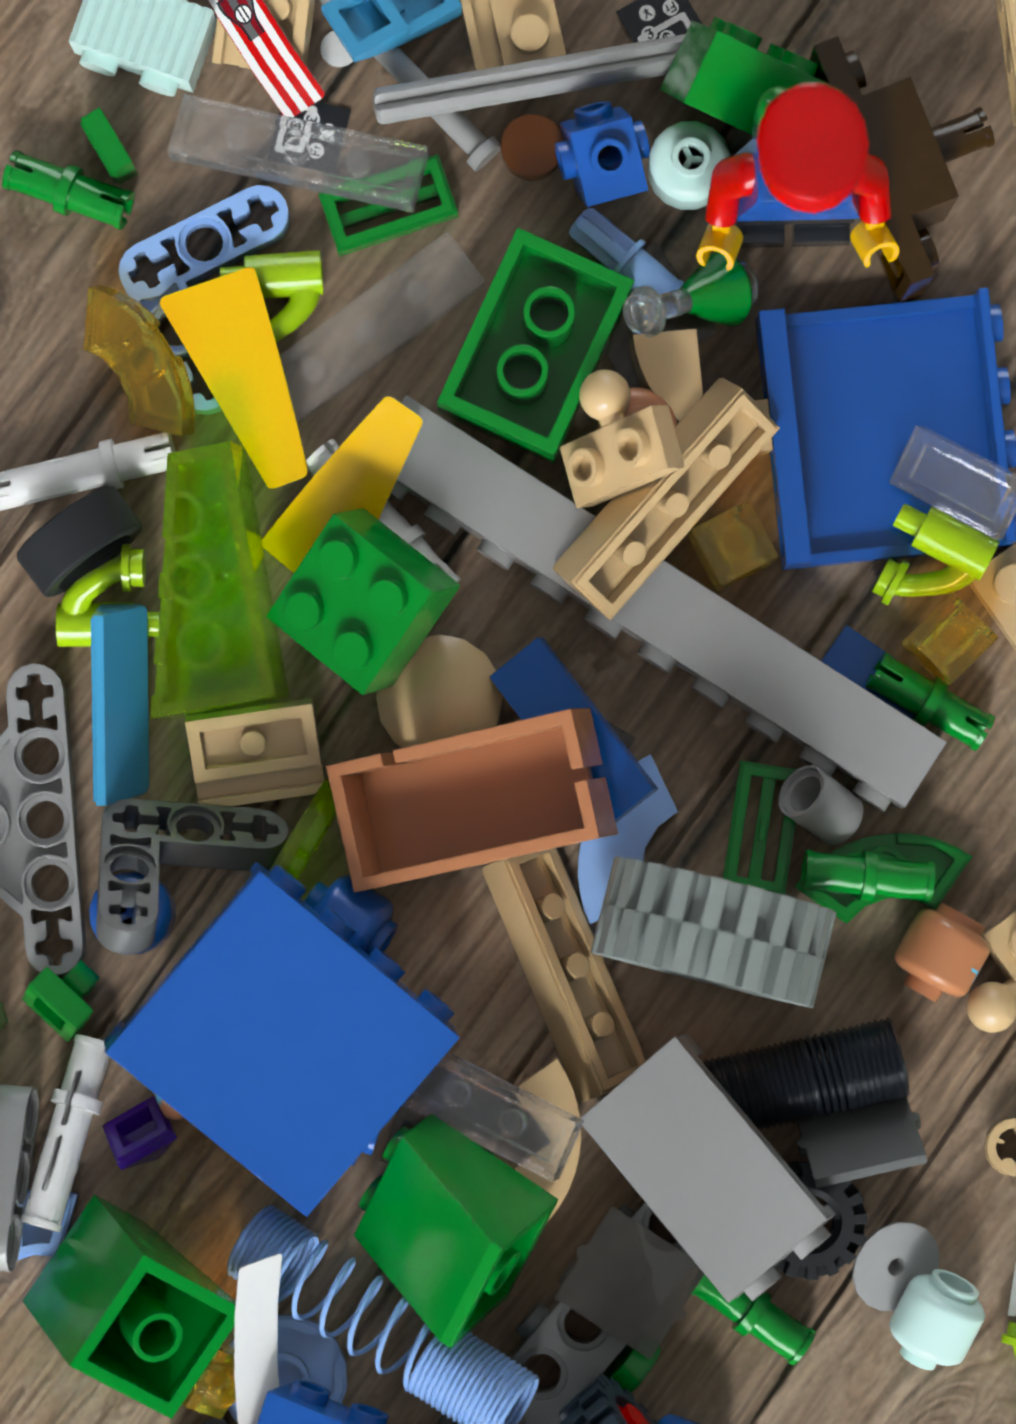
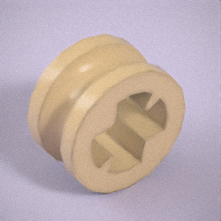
[984,1118,1016,1176]

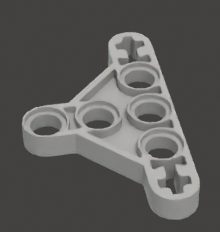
[0,664,86,976]

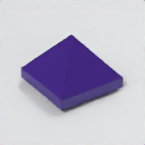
[102,1095,177,1170]

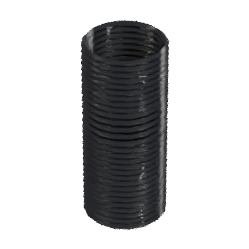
[703,1017,910,1131]

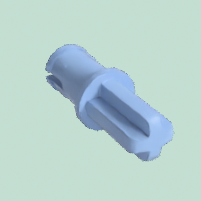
[569,207,685,315]

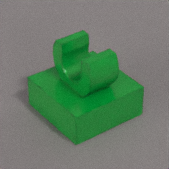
[22,960,100,1043]

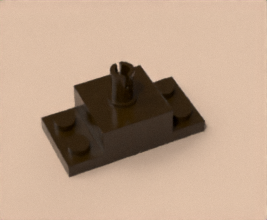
[809,36,995,303]

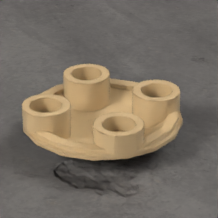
[376,634,503,748]

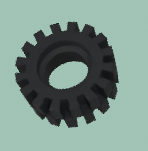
[775,1161,868,1280]

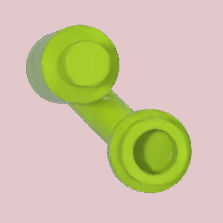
[220,250,324,343]
[872,503,1000,605]
[56,544,161,647]

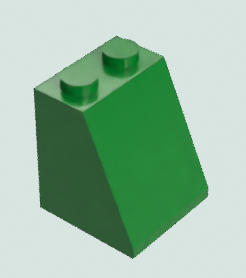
[354,1114,559,1349]
[22,1194,236,1419]

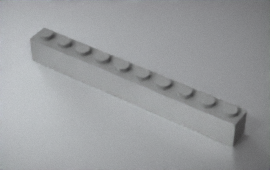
[390,395,947,812]

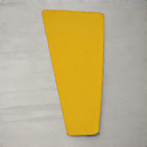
[160,267,308,489]
[261,397,423,573]

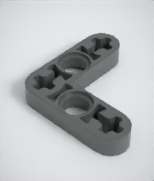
[96,799,289,955]

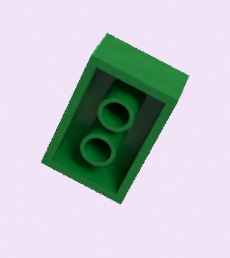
[437,227,635,465]

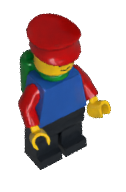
[696,83,900,271]

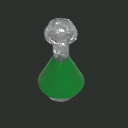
[623,252,758,337]

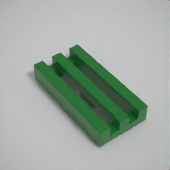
[318,154,458,257]
[722,761,797,895]

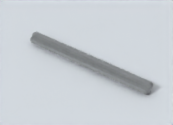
[372,34,685,124]

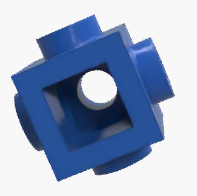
[554,101,650,207]

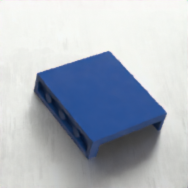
[755,287,1016,571]
[104,862,460,1217]

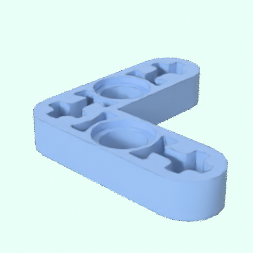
[119,185,290,415]

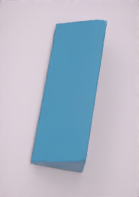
[91,604,149,806]

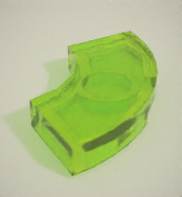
[269,779,336,880]

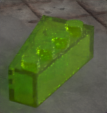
[150,441,290,721]

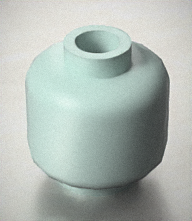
[648,121,731,210]
[889,1269,985,1370]

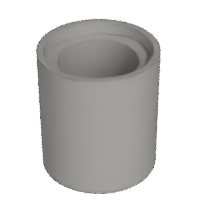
[779,765,864,845]

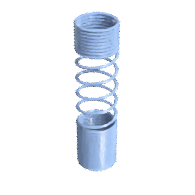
[227,1205,539,1424]

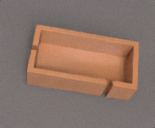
[326,708,618,893]

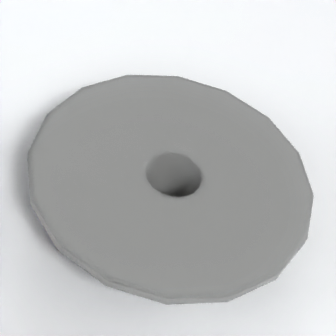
[852,1222,940,1311]

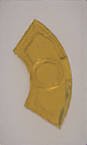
[83,285,195,436]

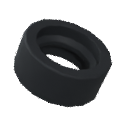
[17,486,142,597]

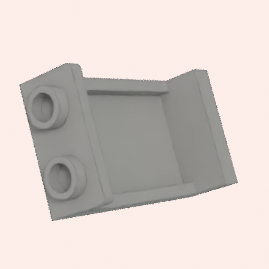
[578,1034,836,1303]

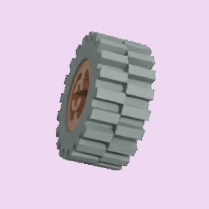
[591,857,837,1008]

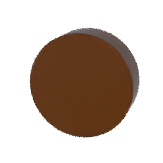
[501,114,563,181]

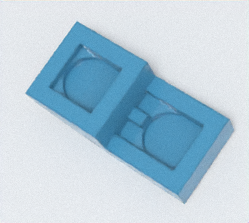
[321,0,462,62]

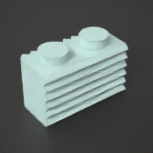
[69,0,217,97]

